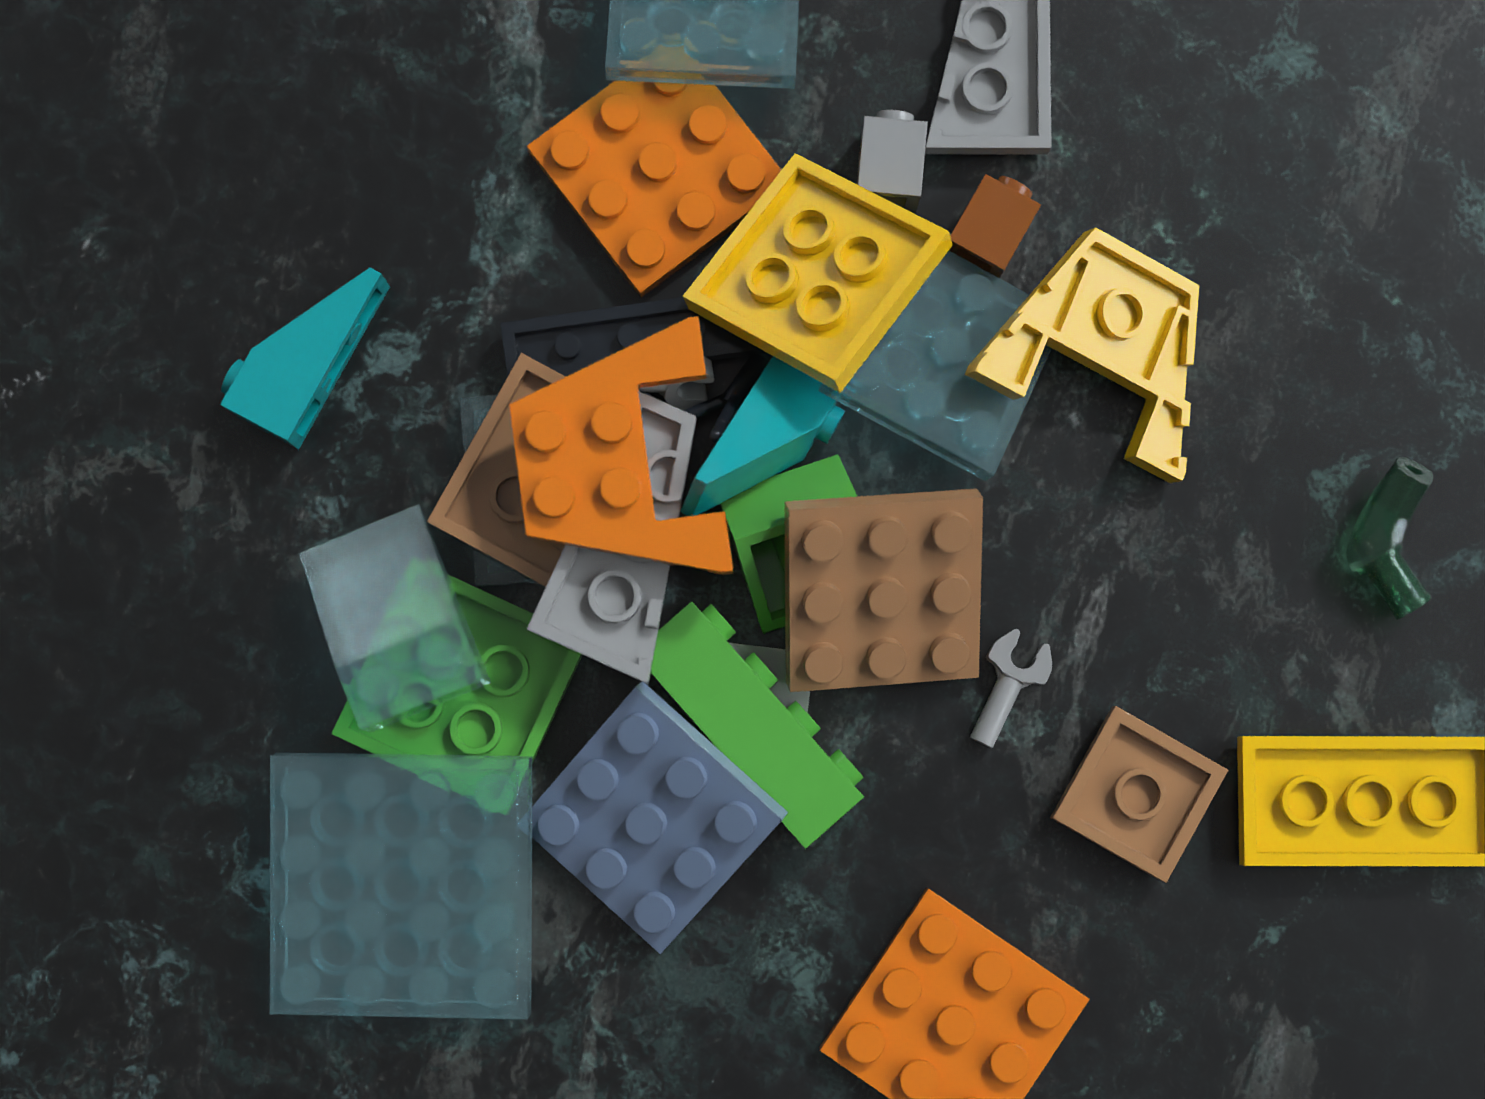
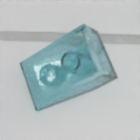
[299,504,491,732]

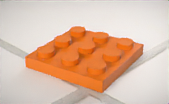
[527,35,781,298]
[819,888,1090,1099]

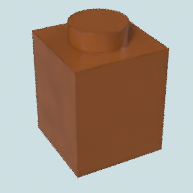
[946,174,1041,283]

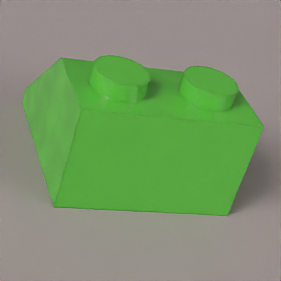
[720,454,857,634]

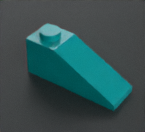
[220,268,390,449]
[680,356,846,516]

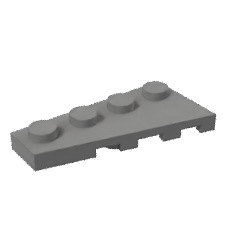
[527,391,696,684]

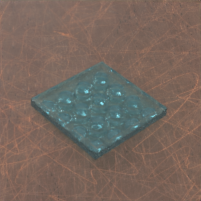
[270,753,532,1019]

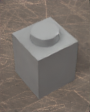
[857,110,928,211]

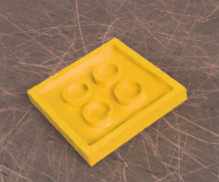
[683,153,953,393]

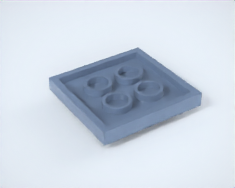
[518,682,788,954]

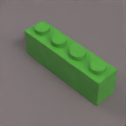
[651,601,864,849]

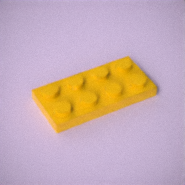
[1237,736,1485,866]

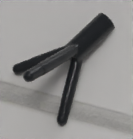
[683,354,769,442]

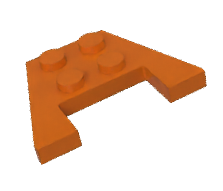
[509,316,733,575]

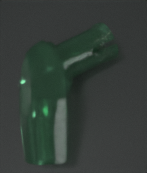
[1346,457,1433,620]

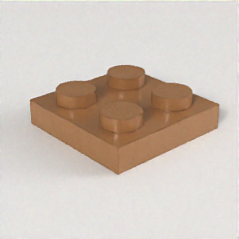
[1050,706,1228,883]

